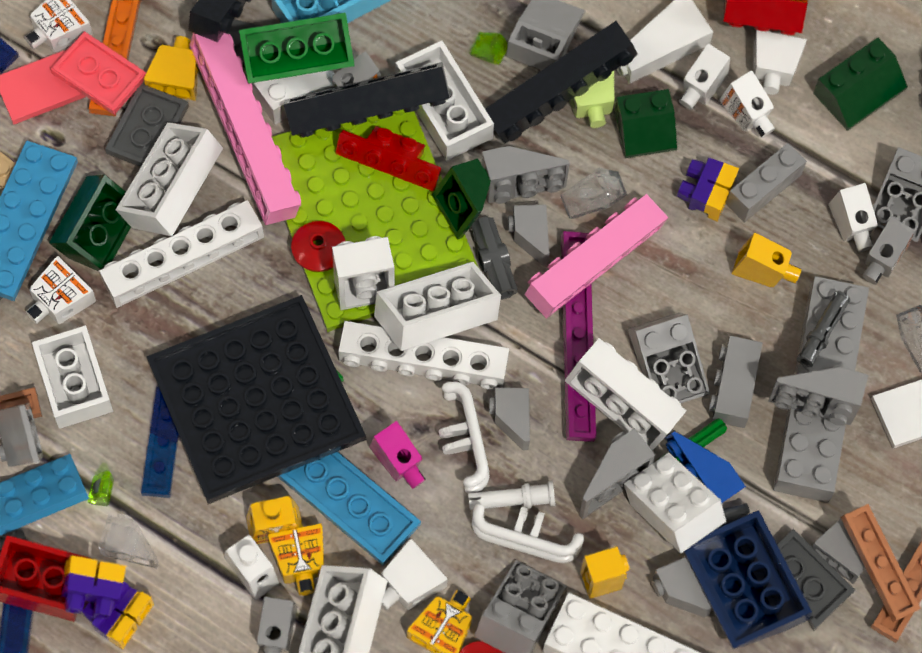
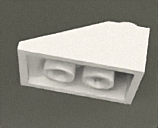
[245,70,336,125]

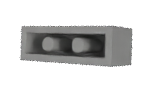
[726,143,807,223]
[709,336,763,428]

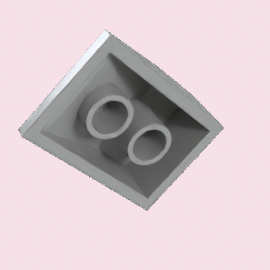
[0,402,44,467]
[579,428,655,520]

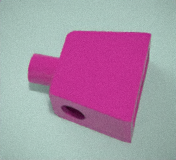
[369,421,426,489]

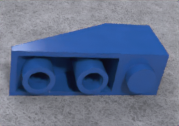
[665,431,746,503]

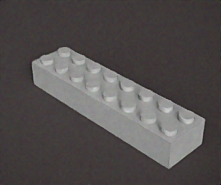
[773,276,869,503]

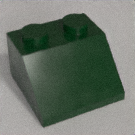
[614,89,678,158]
[432,158,491,240]

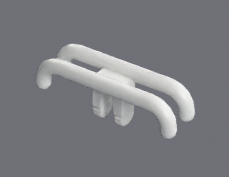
[438,382,489,494]
[471,504,584,563]

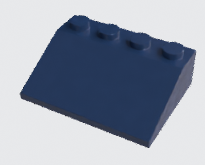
[684,510,812,650]

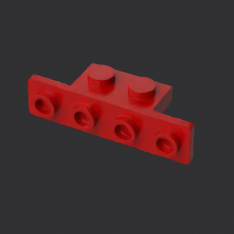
[336,126,441,191]

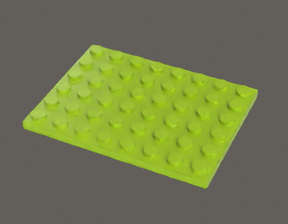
[272,109,478,332]

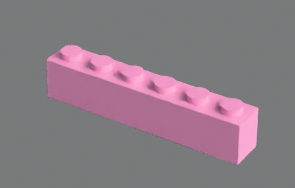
[524,194,668,319]

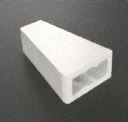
[617,0,713,84]

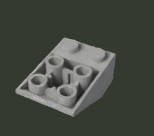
[507,0,585,70]
[481,146,570,204]
[873,147,922,242]
[628,312,710,403]
[768,367,869,426]
[474,560,567,653]

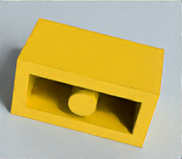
[580,546,629,599]

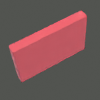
[51,31,146,115]
[0,49,86,125]

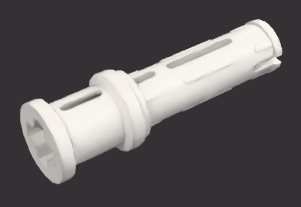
[468,481,555,511]

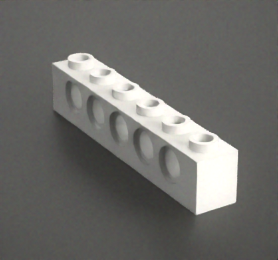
[99,200,264,308]
[338,321,509,390]

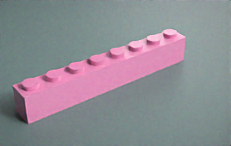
[190,33,301,225]

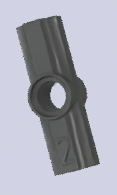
[471,216,518,300]

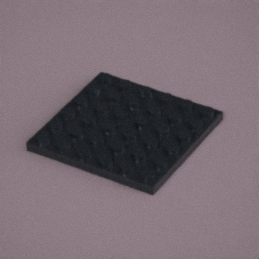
[146,295,367,505]

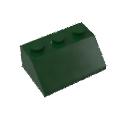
[813,37,908,131]
[49,175,131,272]

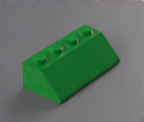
[239,13,355,84]

